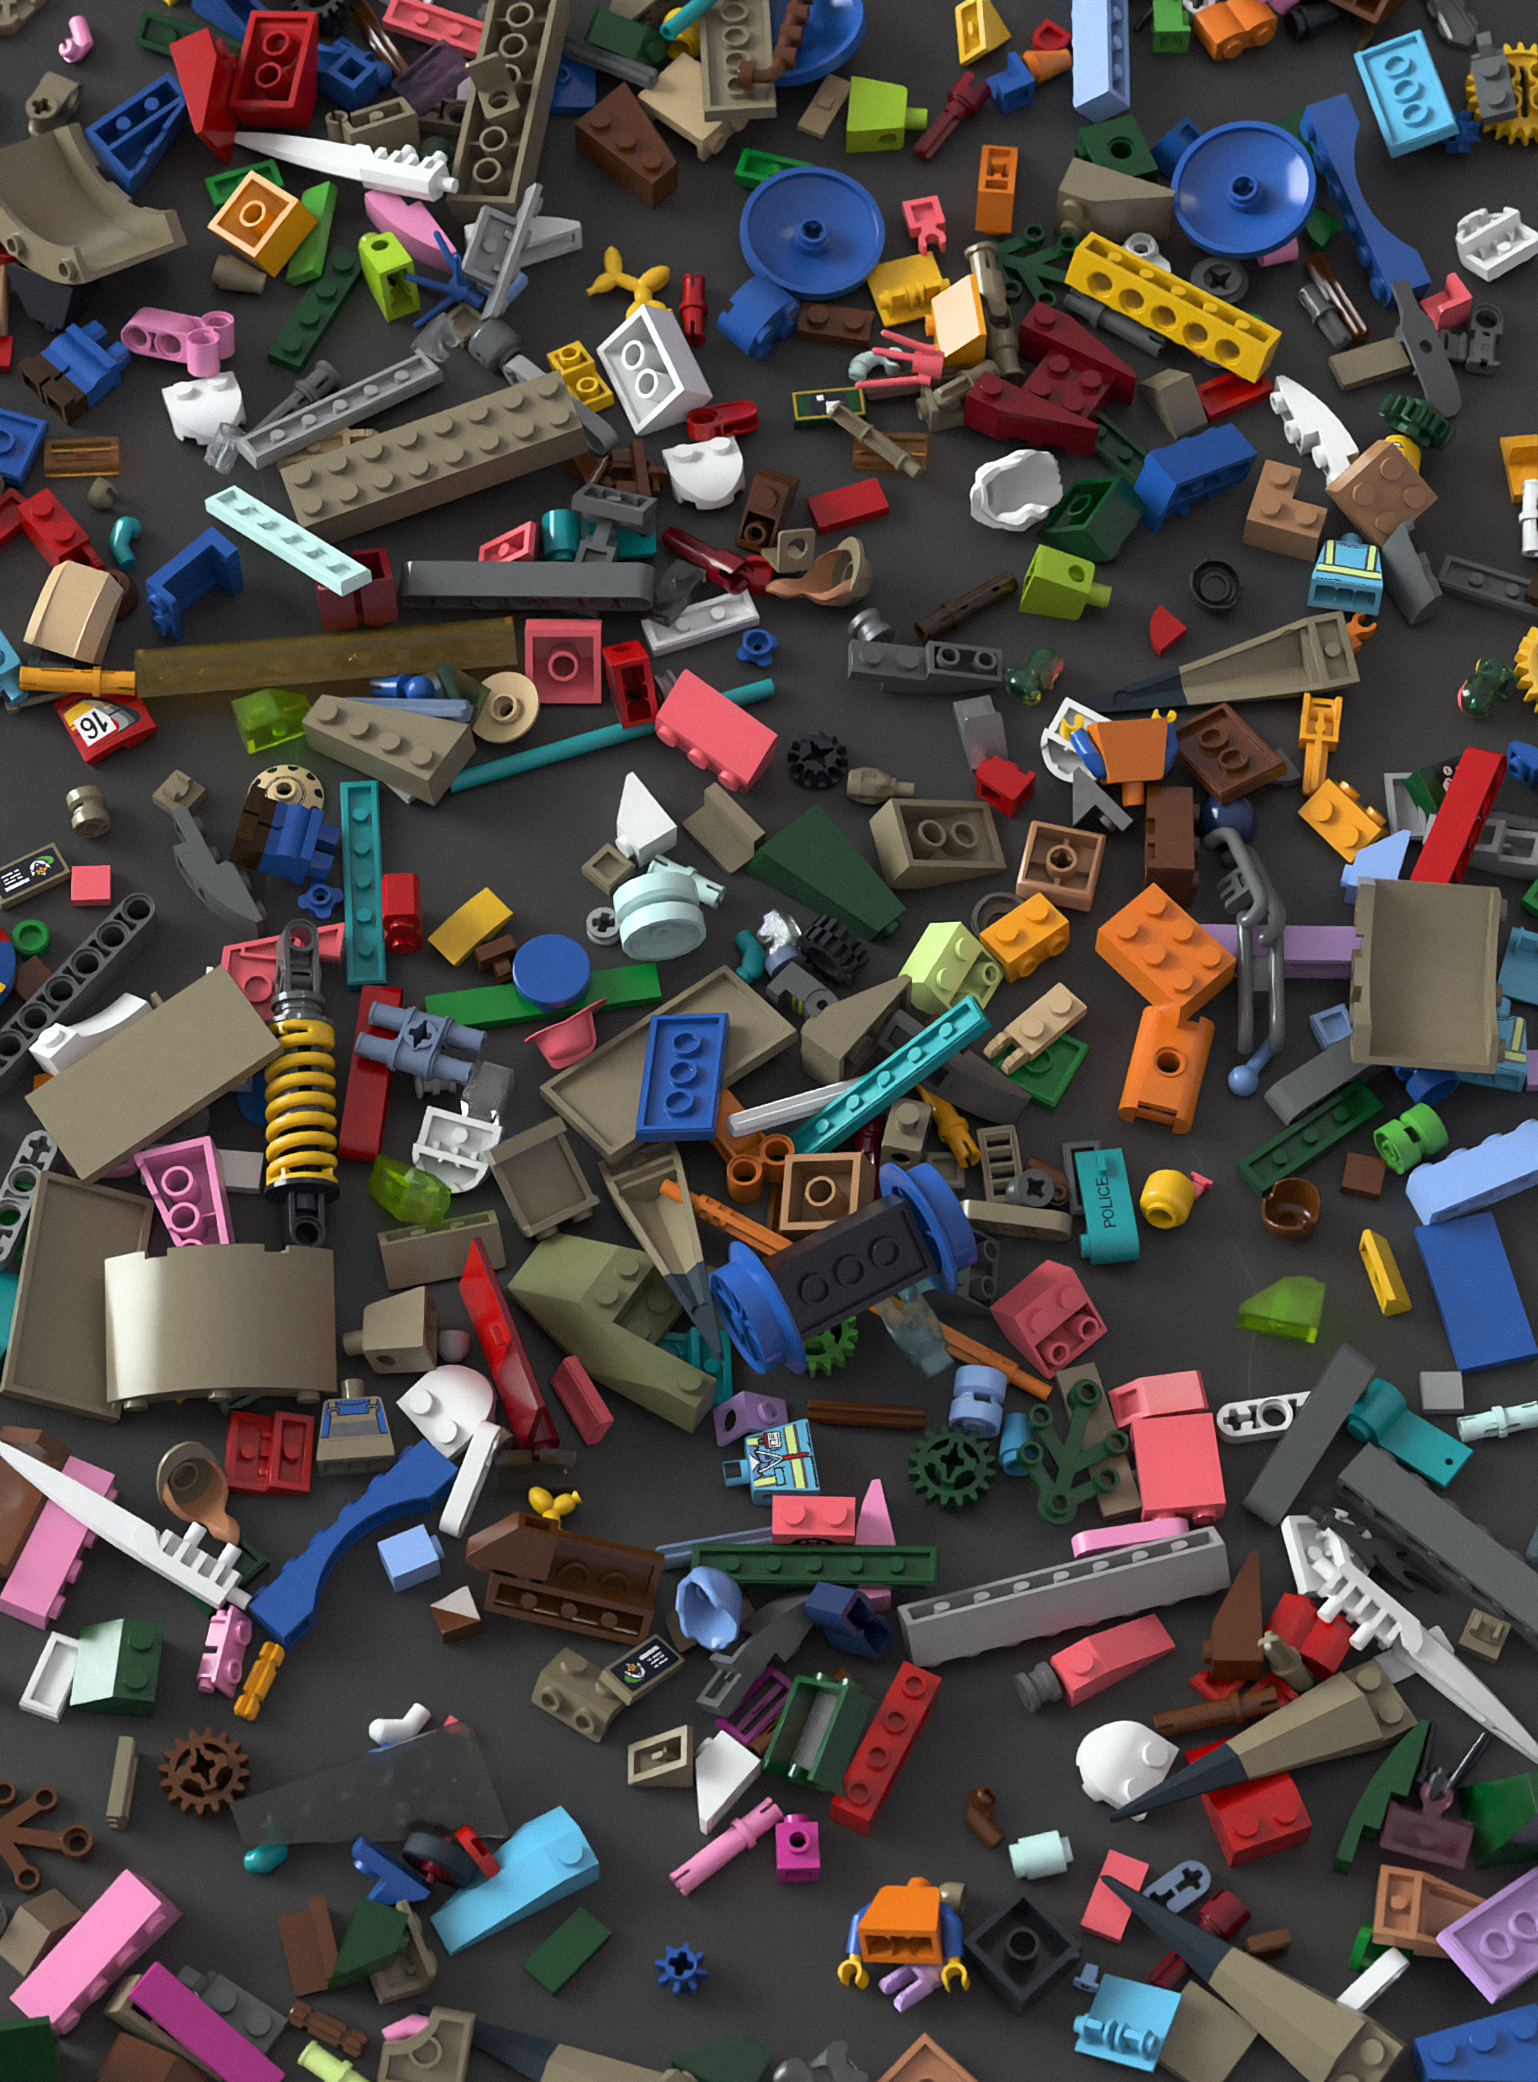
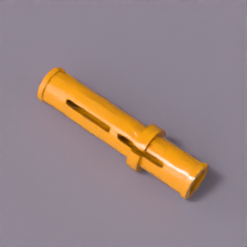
[19,666,136,697]
[915,1084,982,1168]

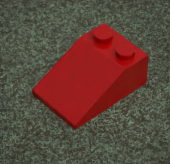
[228,10,319,129]
[169,27,239,164]
[1183,1734,1312,1868]

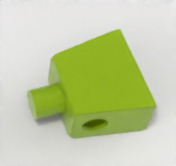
[846,76,928,153]
[358,232,421,322]
[1018,544,1112,620]

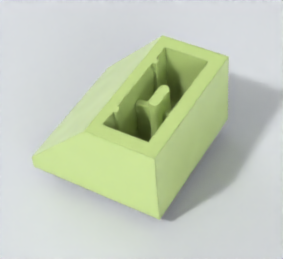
[897,922,1005,1019]

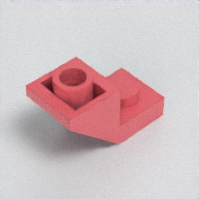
[1108,1370,1209,1432]

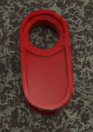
[686,400,759,441]

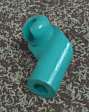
[108,516,141,571]
[734,929,767,985]
[244,1817,289,1874]

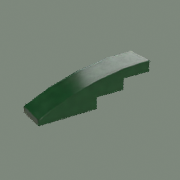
[1332,1719,1430,1876]

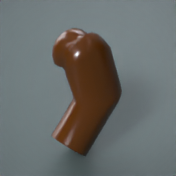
[1022,1155,1069,1206]
[965,1785,1006,1850]

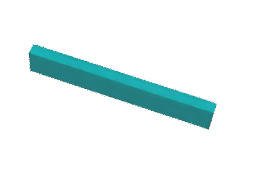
[340,780,387,991]
[787,994,992,1154]

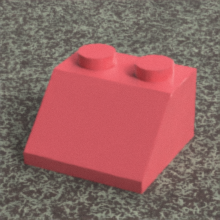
[525,619,602,703]

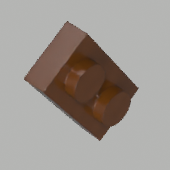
[796,300,875,349]

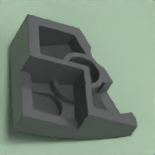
[1379,519,1443,626]

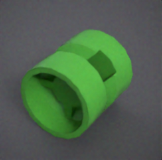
[1373,1103,1449,1174]

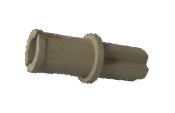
[933,359,1000,408]
[1258,1631,1314,1693]

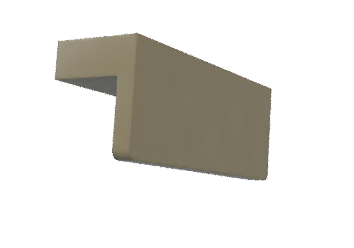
[377,1210,506,1290]

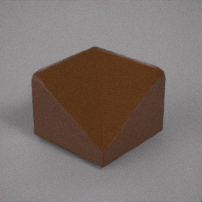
[430,1585,483,1644]

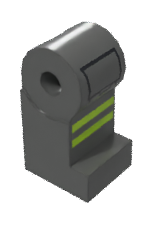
[766,961,839,1023]

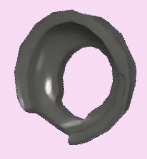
[970,892,1025,940]

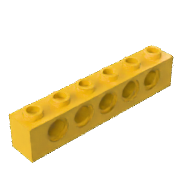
[1064,231,1283,383]

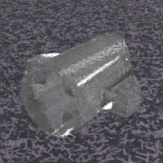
[203,422,247,476]

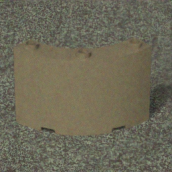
[0,122,187,285]
[1350,876,1507,1074]
[105,1244,337,1411]

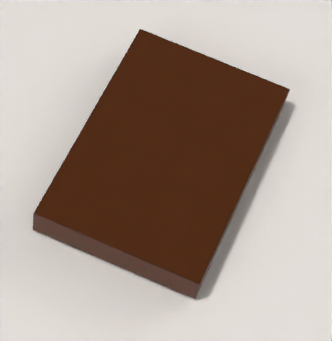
[1175,702,1287,806]

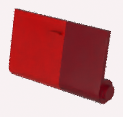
[459,1237,560,1462]

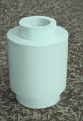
[1009,1830,1073,1880]

